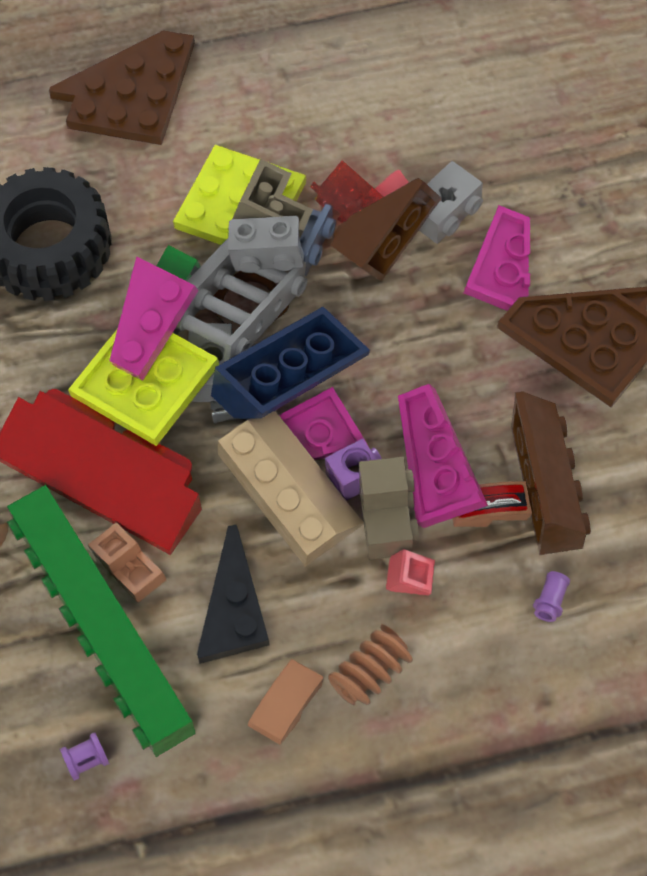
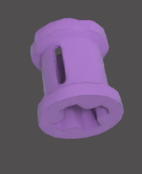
[60,732,110,781]

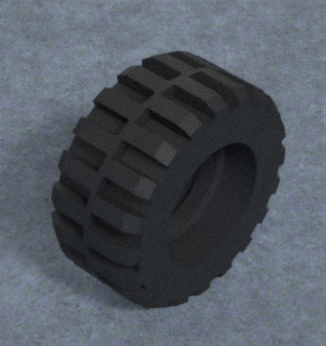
[0,167,112,301]

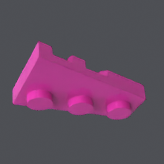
[463,205,530,311]

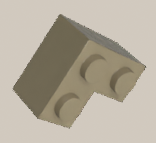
[228,159,313,239]
[359,457,419,560]

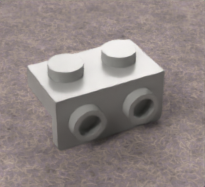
[228,216,304,273]

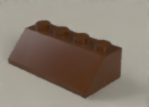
[511,391,591,555]

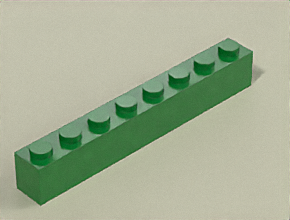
[7,485,196,757]

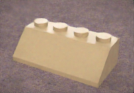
[218,412,364,567]

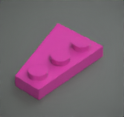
[109,256,198,381]
[279,387,368,460]

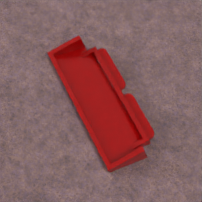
[0,389,202,555]

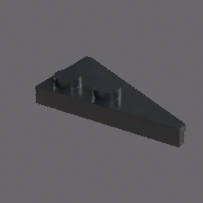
[197,524,270,664]

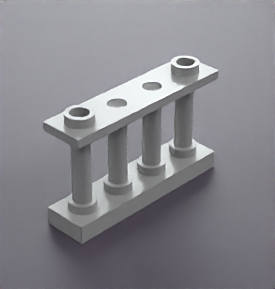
[173,239,307,362]

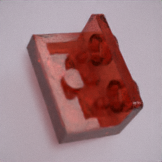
[310,161,384,223]

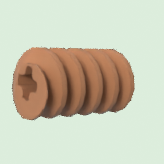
[328,624,413,705]

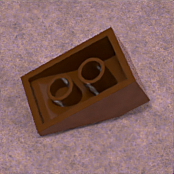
[330,178,442,282]

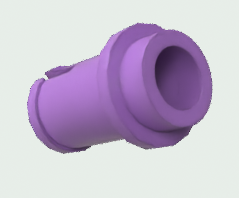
[533,571,570,622]

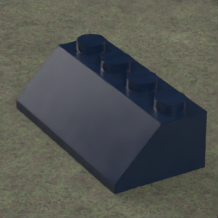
[211,307,370,419]

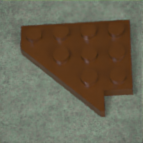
[49,30,195,145]
[497,287,647,408]

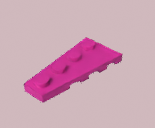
[398,384,488,528]

